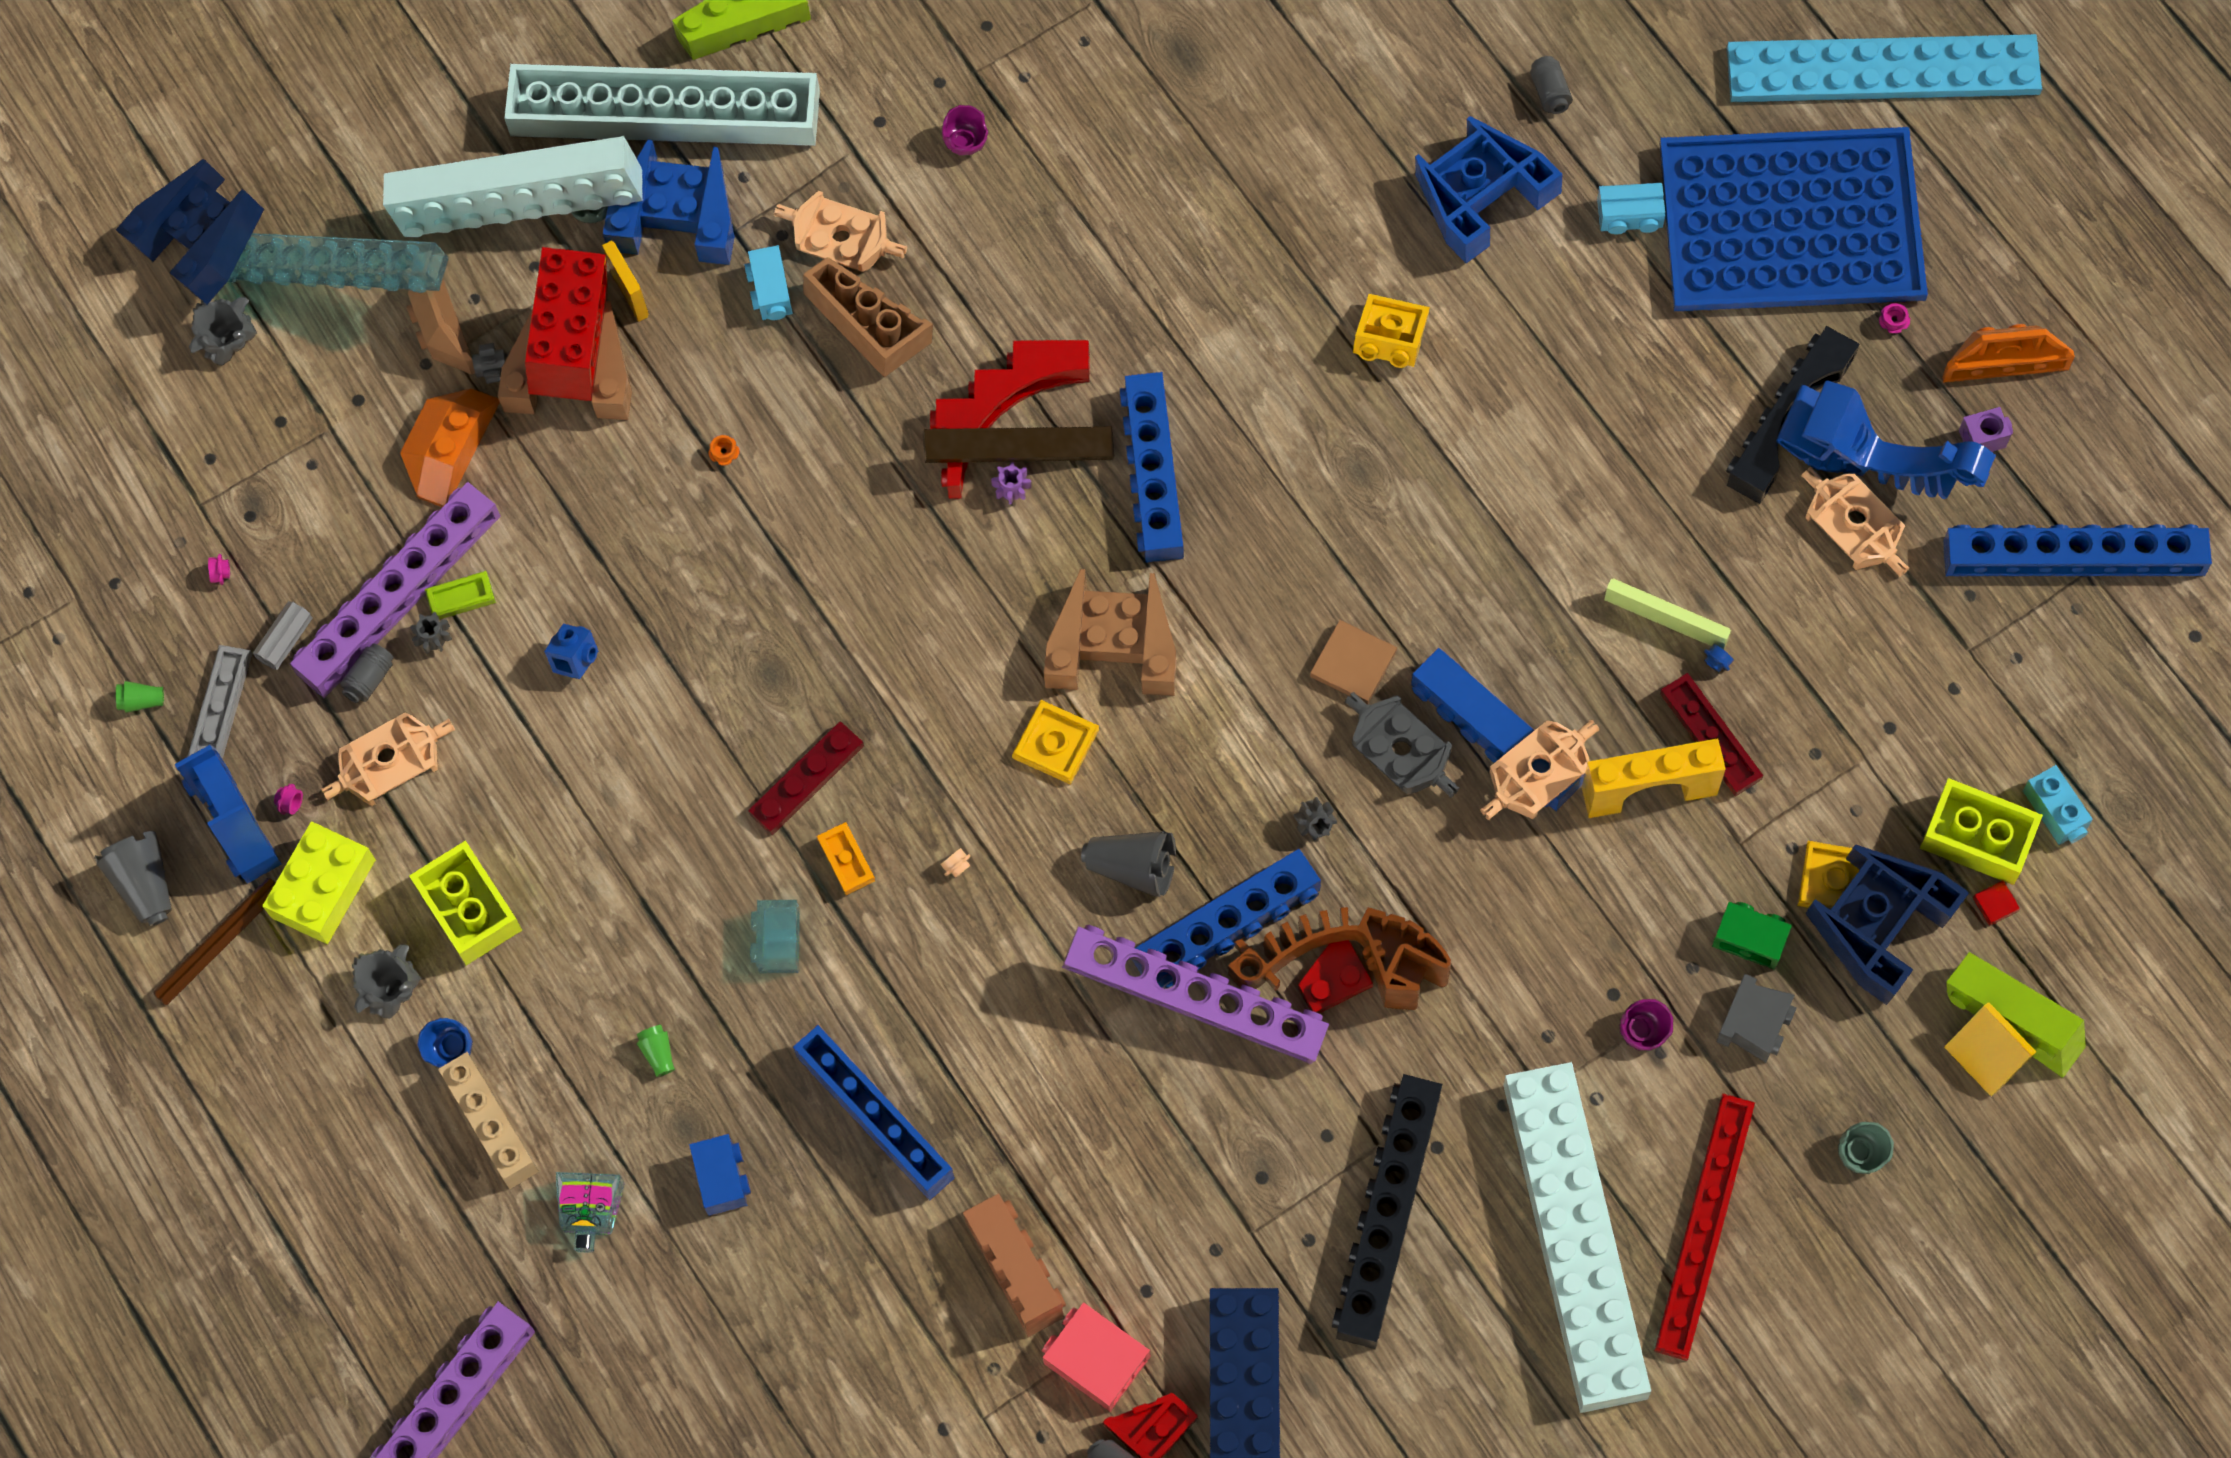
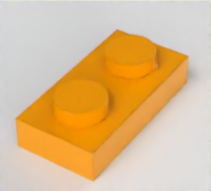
[817,822,875,895]

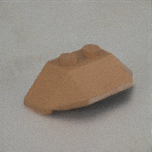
[406,254,475,375]

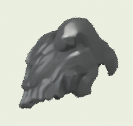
[189,297,257,366]
[352,944,421,1019]

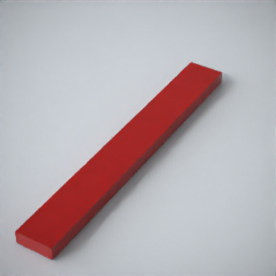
[1654,1093,1755,1361]

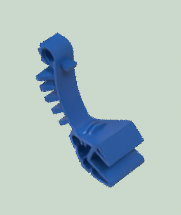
[1776,381,1996,499]

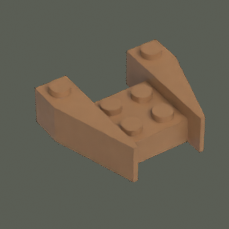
[498,301,632,420]
[1044,569,1177,696]

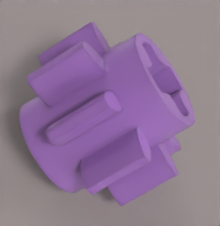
[991,462,1032,504]

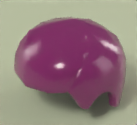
[942,105,989,155]
[1619,999,1673,1051]

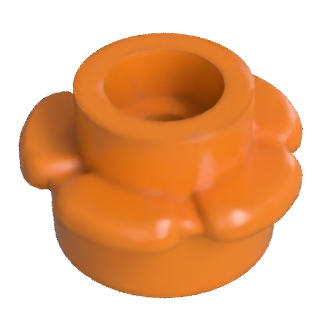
[708,435,740,466]

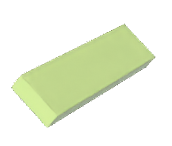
[1604,578,1731,650]

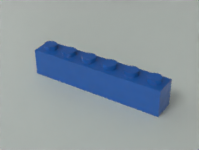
[1411,648,1585,811]
[793,1025,955,1201]

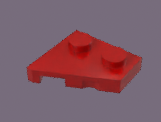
[1298,940,1373,1014]
[1103,1393,1198,1458]

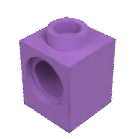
[1959,407,2013,452]

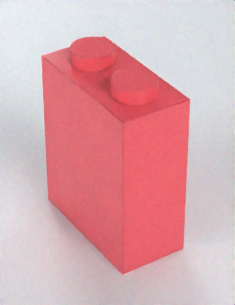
[1042,1302,1151,1412]

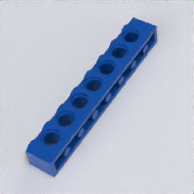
[1943,524,2212,576]

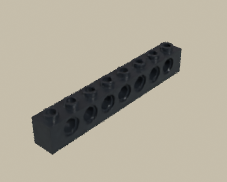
[1332,1074,1443,1349]

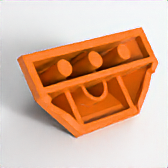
[1942,324,2075,383]
[400,388,500,507]

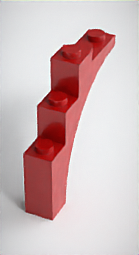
[930,340,1090,499]

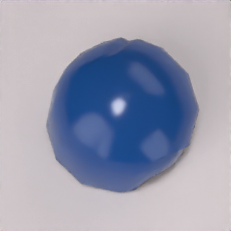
[417,1018,473,1068]

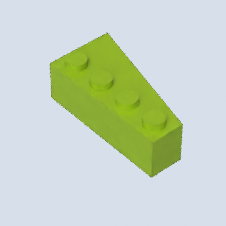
[672,0,811,60]
[1946,952,2086,1078]

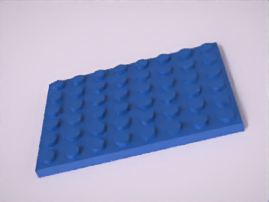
[1659,127,1928,311]

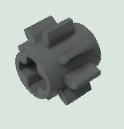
[472,343,506,384]
[410,612,452,654]
[1294,797,1337,840]

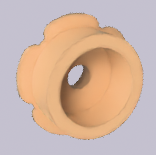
[940,848,971,878]

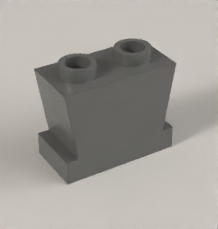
[1716,974,1797,1063]

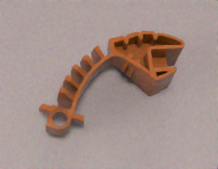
[1228,907,1451,1010]

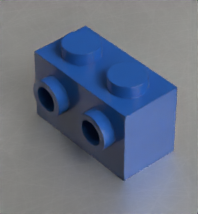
[689,1134,751,1216]

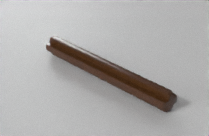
[153,878,276,1005]

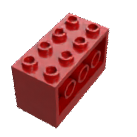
[525,247,608,401]

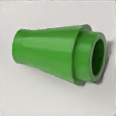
[116,681,164,713]
[636,1025,675,1077]

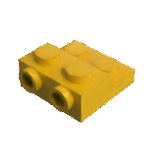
[1353,294,1430,368]

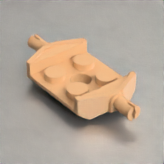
[774,191,907,272]
[1801,467,1909,577]
[321,713,455,806]
[1480,720,1599,820]

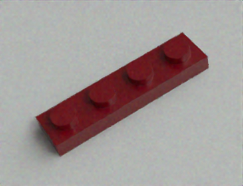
[1660,673,1764,797]
[748,721,864,836]

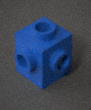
[544,623,599,679]

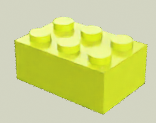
[1920,778,2043,885]
[263,821,376,945]
[409,840,522,966]

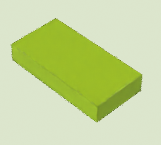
[425,571,496,620]

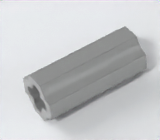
[253,601,313,670]

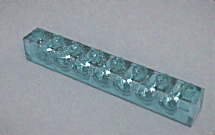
[228,233,449,293]

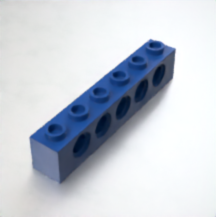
[1119,372,1184,563]
[1132,849,1321,989]

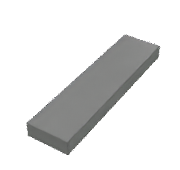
[187,645,252,758]

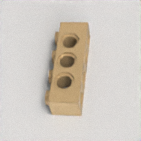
[438,1052,539,1189]

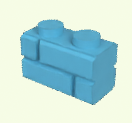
[1597,183,1665,235]

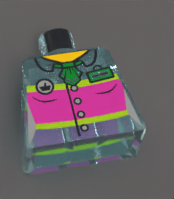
[556,1172,625,1253]

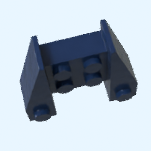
[116,159,264,305]
[1805,844,1969,1005]

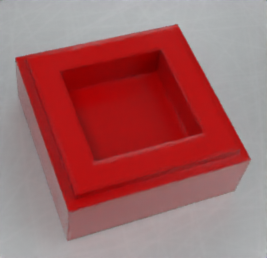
[1973,881,2020,926]

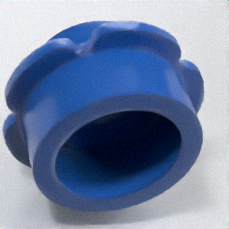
[1704,643,1734,673]

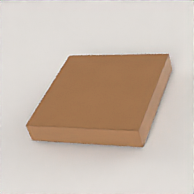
[1310,620,1397,705]

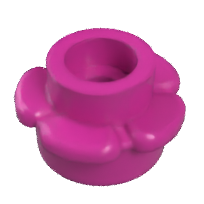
[1879,303,1910,334]
[208,554,230,585]
[274,784,303,815]

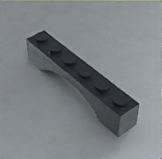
[1726,326,1860,504]

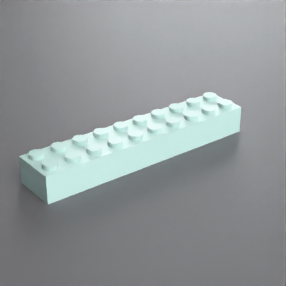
[504,64,820,146]
[1504,1062,1651,1413]

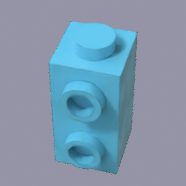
[744,245,793,320]
[2023,765,2093,845]

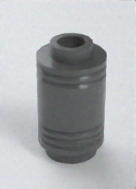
[1530,56,1573,114]
[340,643,393,703]

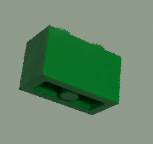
[1712,902,1792,970]

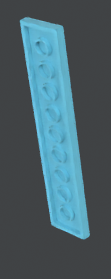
[1727,34,2042,102]

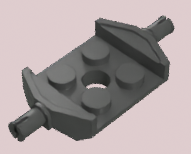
[1345,692,1460,798]

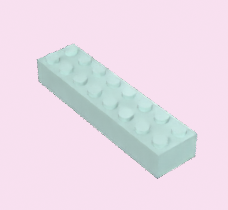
[383,136,643,237]

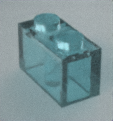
[750,900,800,973]

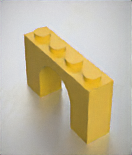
[1582,738,1726,818]

